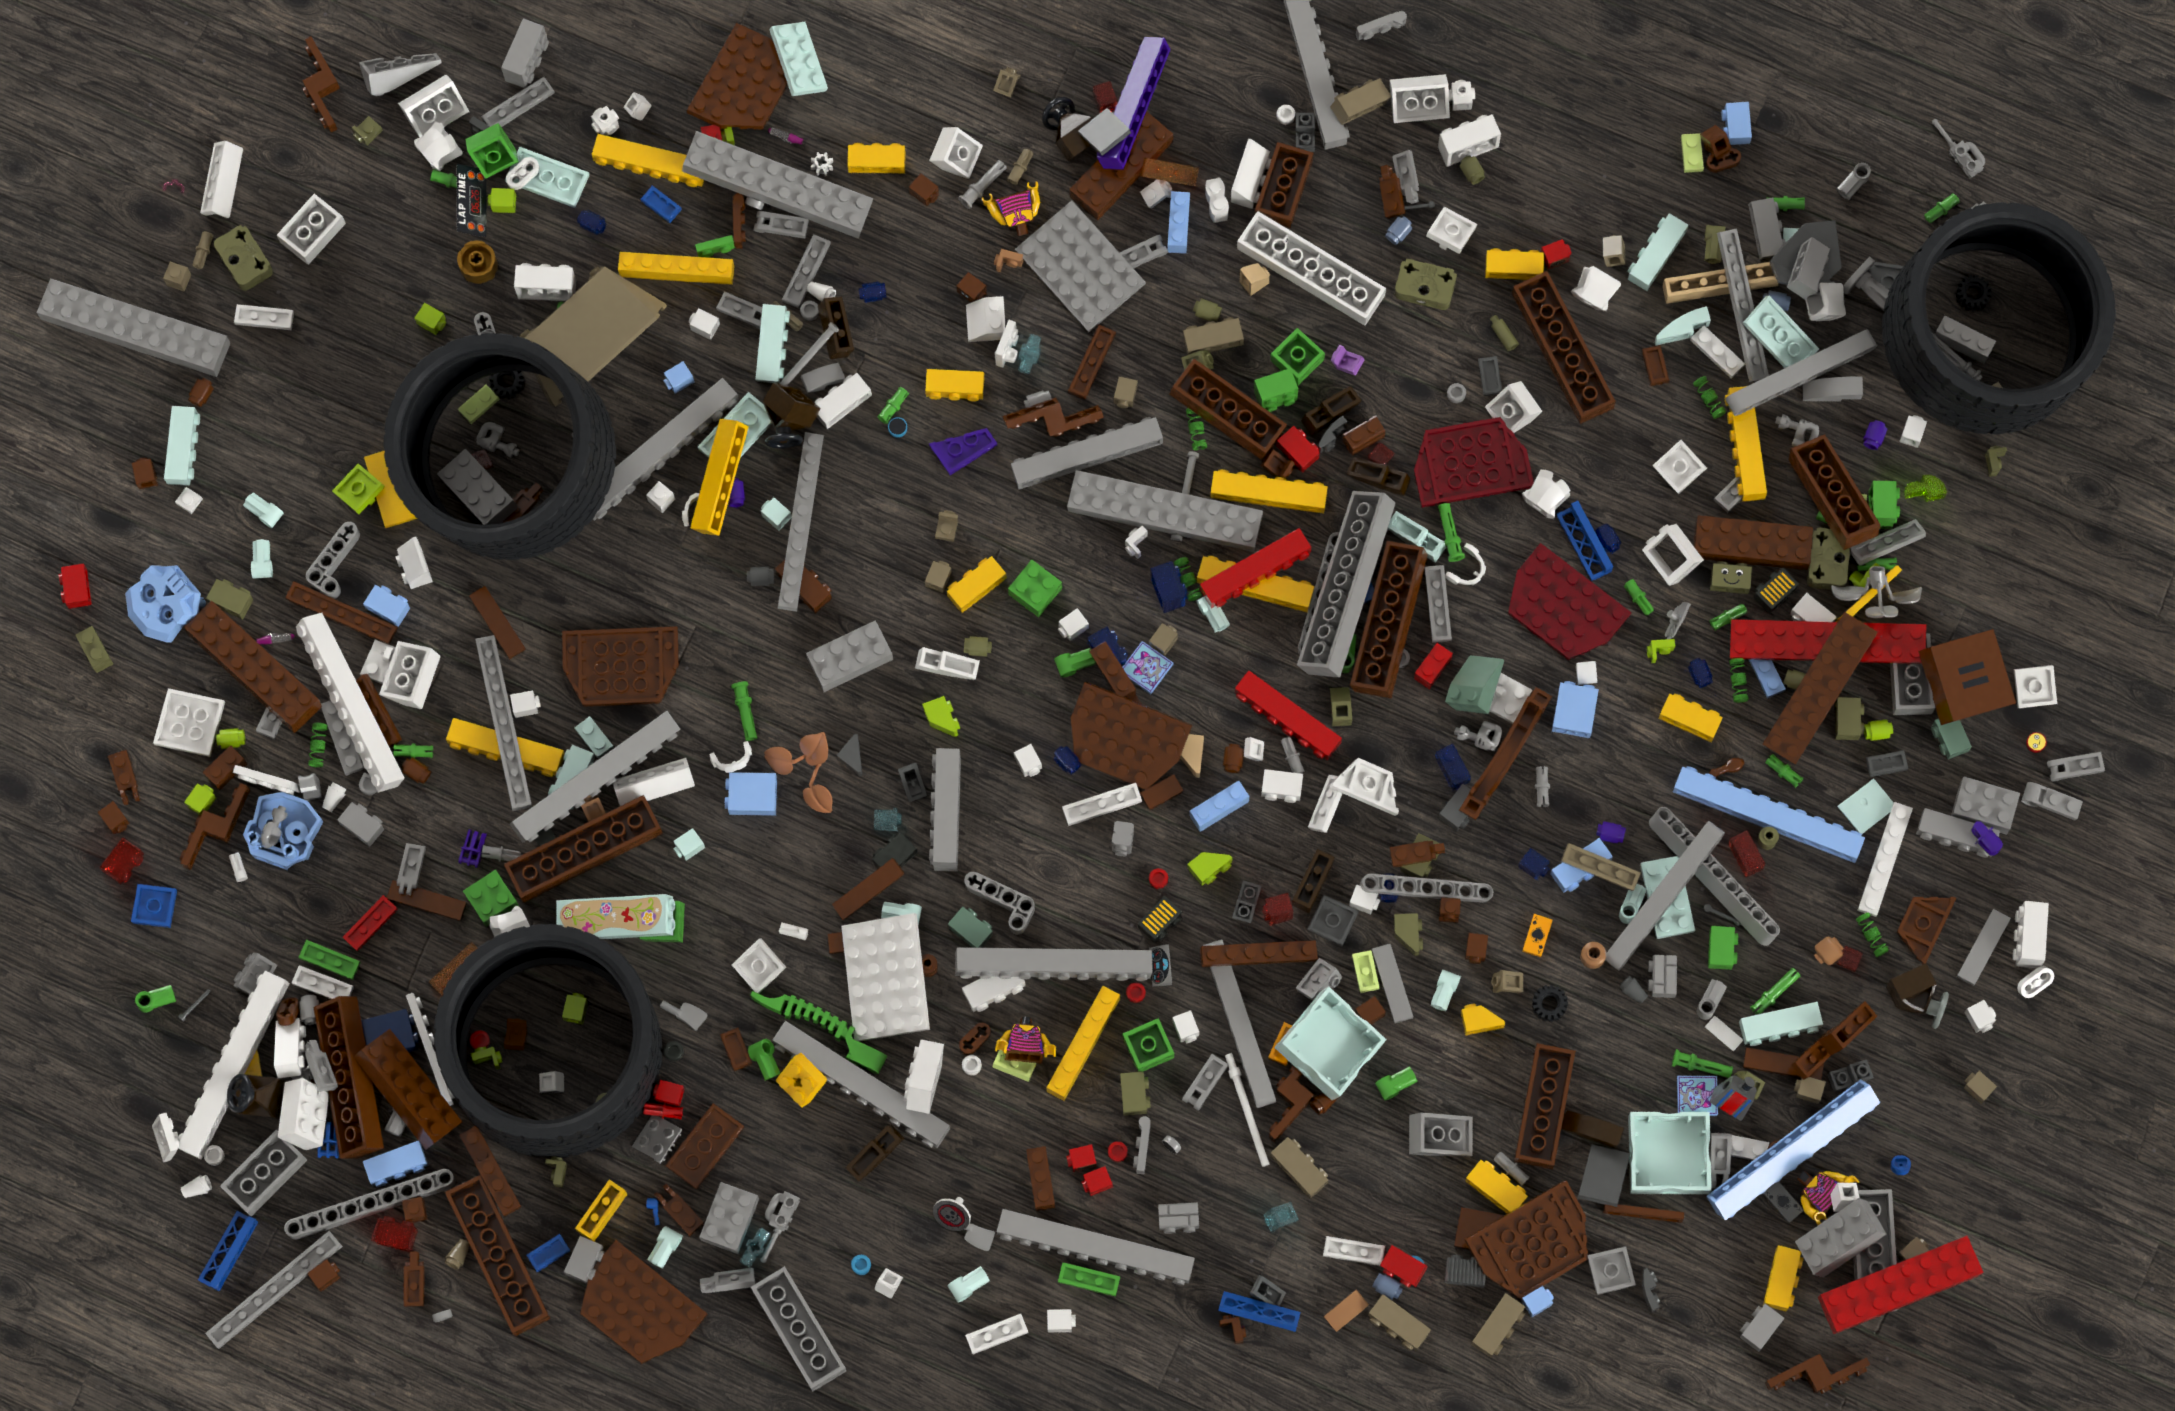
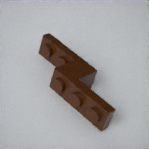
[302,36,340,133]
[1002,397,1104,437]
[1089,641,1142,704]
[180,783,250,870]
[1791,1001,1877,1080]
[1269,1065,1314,1142]
[459,1126,521,1217]
[1765,1354,1870,1394]

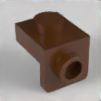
[1261,449,1295,478]
[504,1019,527,1051]
[1219,1315,1246,1344]

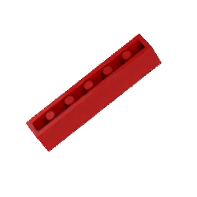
[1200,528,1311,609]
[1235,671,1342,761]

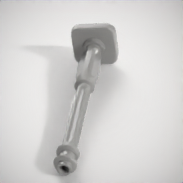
[1843,257,1982,381]

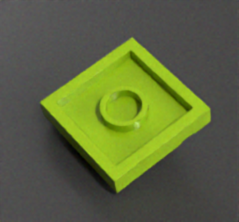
[332,464,385,514]

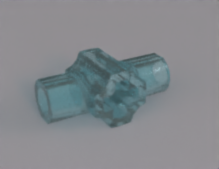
[1018,334,1041,374]
[740,1227,771,1268]

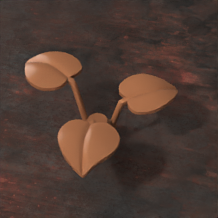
[764,732,833,813]

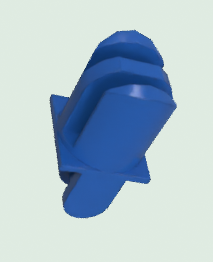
[318,1122,339,1158]

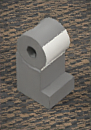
[298,773,322,801]

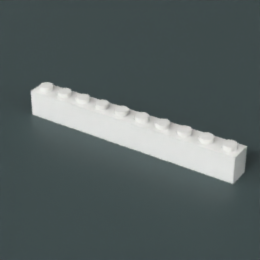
[296,613,404,793]
[178,971,290,1160]

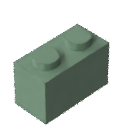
[1931,719,1972,759]
[948,906,993,948]

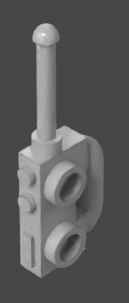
[1932,119,1985,179]
[760,1191,800,1263]

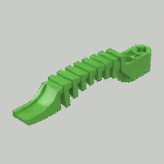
[751,991,887,1074]

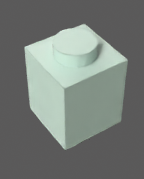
[761,498,792,531]
[673,828,705,861]

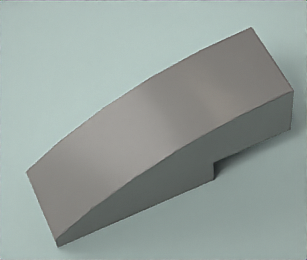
[1802,376,1863,402]

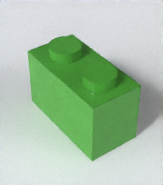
[1708,926,1738,970]

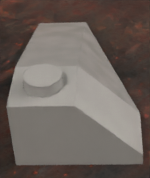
[359,53,441,96]

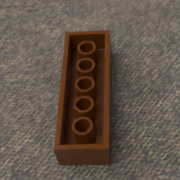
[1069,111,1173,221]
[1169,359,1287,460]
[1788,434,1880,550]
[1694,515,1813,570]
[354,1029,462,1150]
[1514,1043,1576,1170]

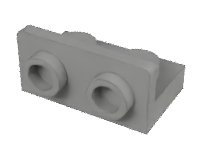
[234,953,277,995]
[1296,958,1342,1001]

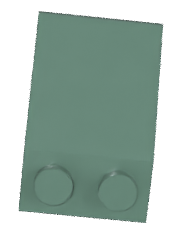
[1445,655,1504,714]

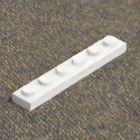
[1857,802,1913,917]
[406,993,455,1106]

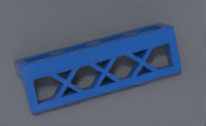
[1556,501,1613,582]
[198,1211,258,1292]
[1218,1291,1301,1332]

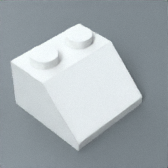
[929,127,983,179]
[966,296,1005,342]
[1485,381,1543,433]
[395,537,433,589]

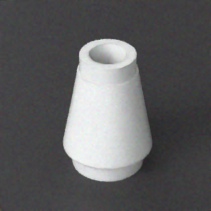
[807,281,836,302]
[322,782,346,812]
[181,1175,212,1198]

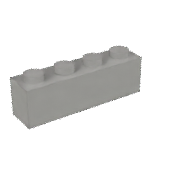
[1916,808,2000,858]

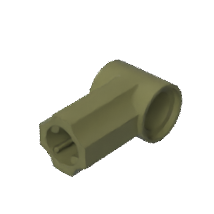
[1704,225,1726,264]

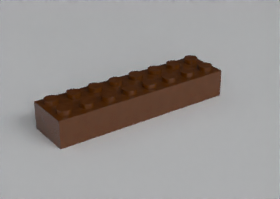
[1512,271,1616,424]
[1350,541,1428,698]
[184,601,322,733]
[1763,612,1878,765]
[504,795,663,903]
[314,996,384,1159]
[445,1175,551,1336]

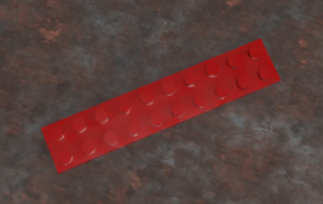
[1730,620,1926,664]

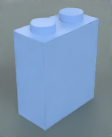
[1552,681,1599,738]
[725,772,777,815]

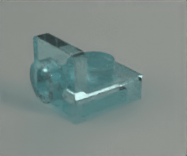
[874,808,902,831]
[1264,1202,1299,1232]

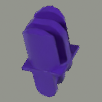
[1971,821,2003,856]
[458,829,487,868]

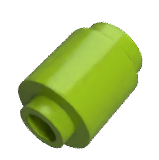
[1864,719,1893,741]
[216,728,245,749]

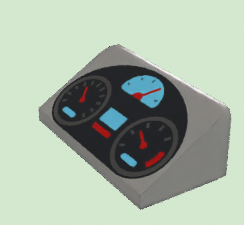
[1149,944,1172,987]

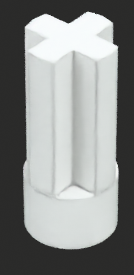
[229,852,248,882]
[779,923,808,940]

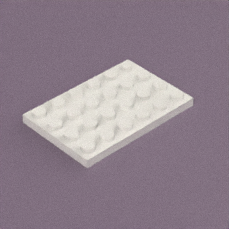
[842,913,930,1042]

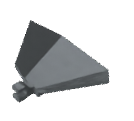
[1770,220,1842,293]

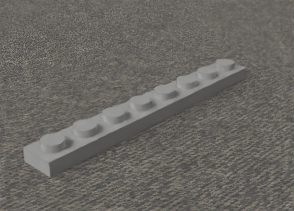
[1717,228,1769,382]
[205,1231,343,1349]

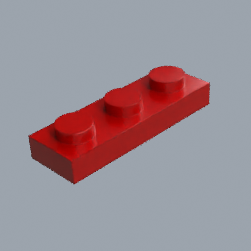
[342,895,398,952]

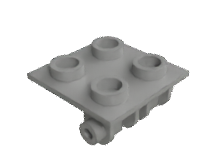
[632,1115,682,1164]

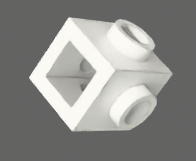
[1449,80,1475,111]
[591,106,619,136]

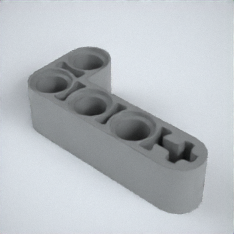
[306,522,360,599]
[964,872,1035,935]

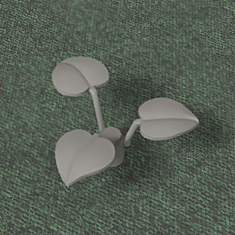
[1832,566,1922,618]

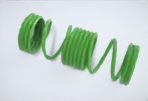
[1693,376,1726,419]
[1186,408,1207,450]
[1174,557,1202,601]
[1729,658,1749,703]
[308,723,327,767]
[1856,912,1889,957]

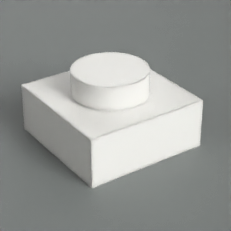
[175,487,203,514]
[1244,737,1264,761]

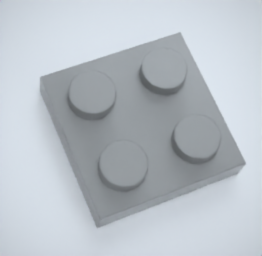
[1587,1247,1636,1295]

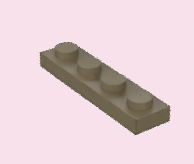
[1561,843,1641,891]

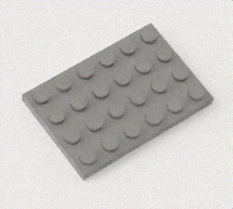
[1015,201,1146,333]

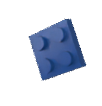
[131,884,177,928]

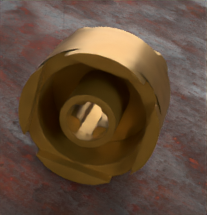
[457,240,498,284]

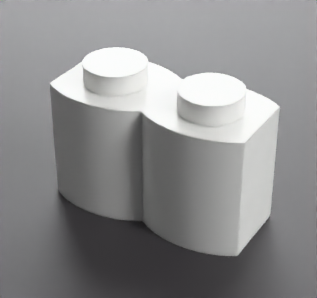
[1205,178,1229,223]

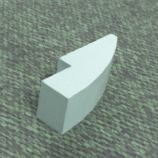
[1655,306,1711,346]
[1387,511,1446,563]

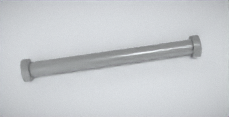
[779,322,839,386]
[1171,451,1199,541]

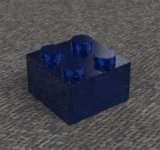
[1150,561,1188,613]

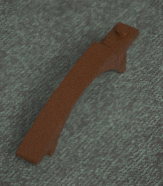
[1459,687,1553,821]

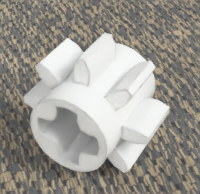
[811,152,833,176]

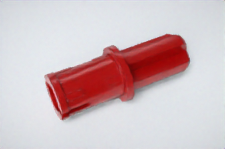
[643,1103,683,1120]

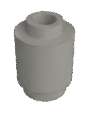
[1024,390,1052,408]
[299,995,319,1025]

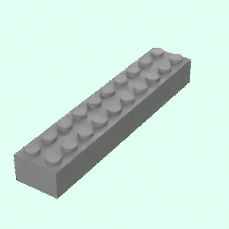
[682,131,873,239]
[37,278,230,377]
[1067,470,1263,552]
[1297,491,1395,677]

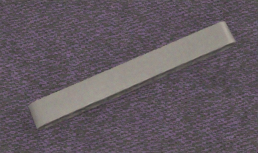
[1725,329,1878,416]
[1649,807,1780,946]
[1605,821,1725,971]
[1203,939,1276,1108]
[284,1169,456,1240]

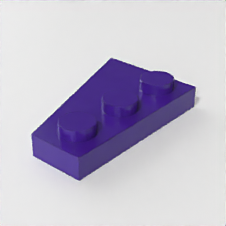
[929,428,997,476]

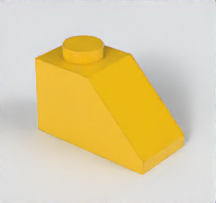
[1461,1004,1505,1035]

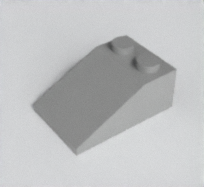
[1409,1113,1473,1156]

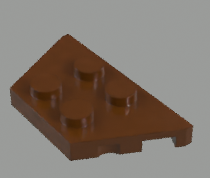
[1896,897,1956,965]

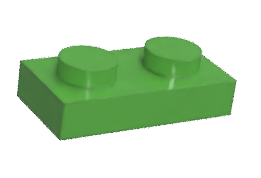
[695,235,735,258]

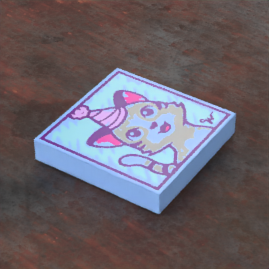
[1122,641,1173,695]
[1677,1076,1718,1116]

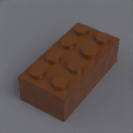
[1255,142,1314,228]

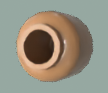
[1814,936,1844,965]
[1580,942,1606,969]

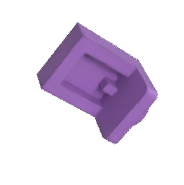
[1331,345,1364,376]

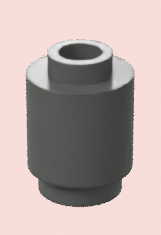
[747,567,774,586]

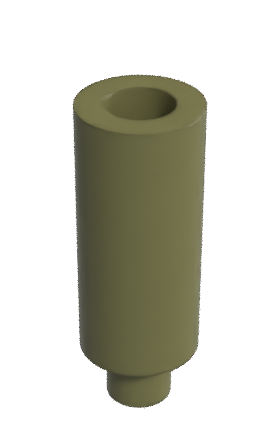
[1490,315,1519,352]

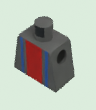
[1710,1075,1757,1121]

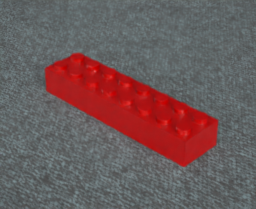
[1818,1236,1984,1335]

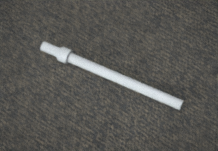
[1225,1053,1270,1167]

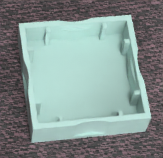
[1274,987,1387,1100]
[1628,1112,1711,1194]

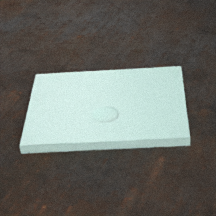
[1837,778,1894,834]

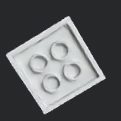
[153,688,225,757]
[233,765,301,795]

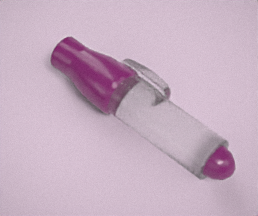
[768,127,803,145]
[257,633,295,644]

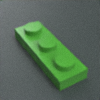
[298,940,361,980]
[1058,1263,1120,1297]

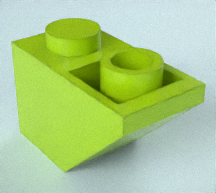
[922,696,960,737]
[1187,852,1232,886]

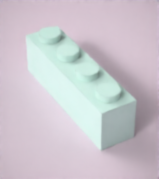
[1627,213,1688,291]
[755,304,790,383]
[164,406,200,486]
[1739,1002,1823,1046]

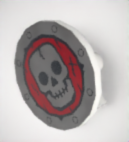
[933,1197,971,1231]

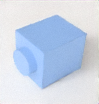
[663,361,694,394]
[1521,1286,1554,1318]

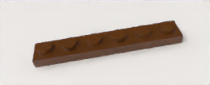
[285,581,398,645]
[1200,940,1318,967]

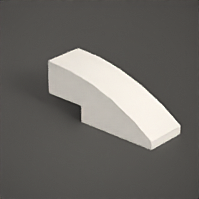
[915,647,979,680]

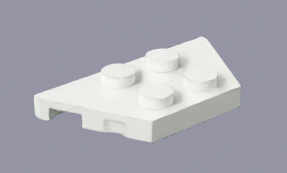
[1329,758,1399,816]

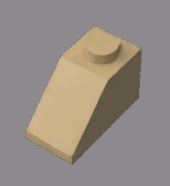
[1239,263,1270,296]
[1180,734,1204,778]

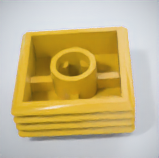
[776,1053,827,1107]

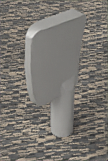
[660,1000,707,1031]
[964,1223,995,1251]

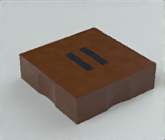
[1918,629,2016,725]

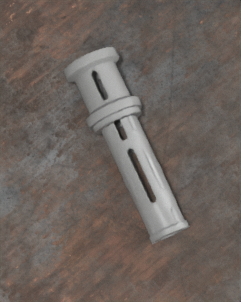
[958,160,1007,209]

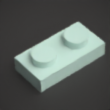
[575,716,614,759]

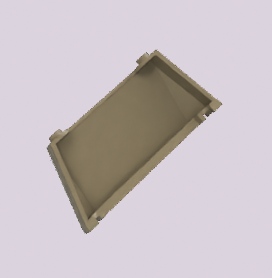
[519,266,667,407]

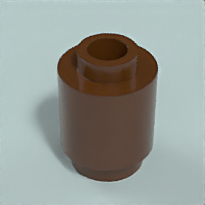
[188,378,214,407]
[1223,744,1244,773]
[401,757,432,784]
[922,954,938,977]

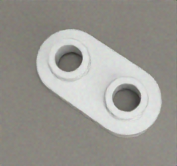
[506,157,539,190]
[2017,966,2054,998]

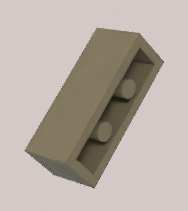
[1330,78,1392,125]
[1183,317,1244,355]
[1270,1137,1328,1199]
[1471,1293,1526,1358]
[1368,1294,1431,1351]

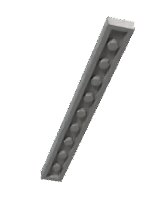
[778,432,824,612]
[475,635,532,811]

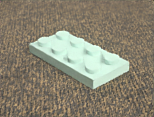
[769,22,828,96]
[505,147,589,208]
[1743,295,1819,368]
[698,392,772,458]
[1640,856,1695,939]

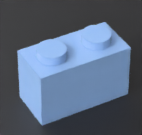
[1721,102,1752,145]
[363,585,410,627]

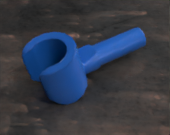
[646,1198,660,1226]

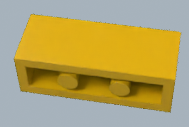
[848,143,906,173]
[1485,248,1544,280]
[925,369,984,401]
[947,556,1007,613]
[1658,694,1723,743]
[1465,1160,1528,1214]
[575,1179,627,1241]
[1763,1245,1804,1311]

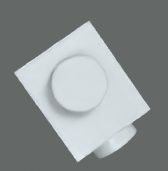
[1140,179,1172,208]
[1125,526,1147,559]

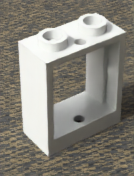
[1642,524,1704,586]

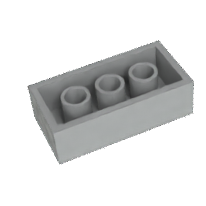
[437,449,519,525]
[806,620,893,692]
[1890,634,1935,715]
[220,1129,307,1217]
[1795,1198,1886,1278]

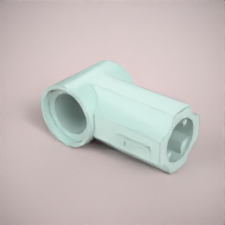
[243,493,284,528]
[251,539,273,578]
[1196,597,1230,633]
[1619,884,1647,924]
[881,902,922,925]
[1430,969,1461,1011]
[647,1226,683,1269]
[948,1266,990,1303]

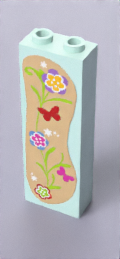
[556,894,675,939]

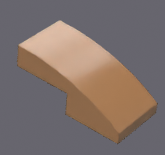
[1324,1289,1369,1332]

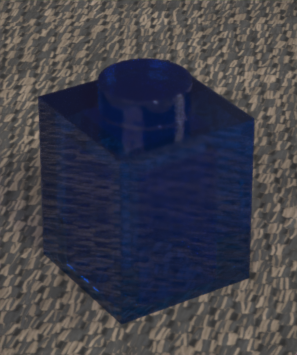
[1518,848,1550,880]

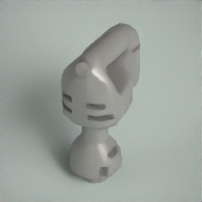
[1775,414,1819,447]
[476,422,520,458]
[1454,721,1502,750]
[261,806,288,849]

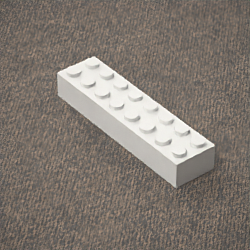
[1237,211,1386,326]

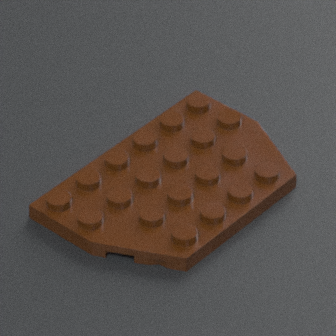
[687,23,788,130]
[562,626,679,707]
[1071,682,1193,790]
[1464,1180,1588,1299]
[580,1240,708,1364]

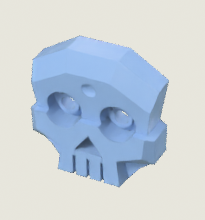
[125,565,206,643]
[243,792,323,870]

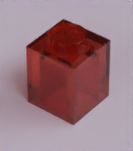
[1093,81,1118,113]

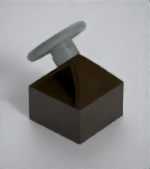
[1886,963,1949,1029]

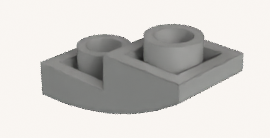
[801,363,845,393]

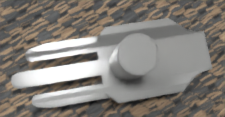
[1665,602,1691,639]

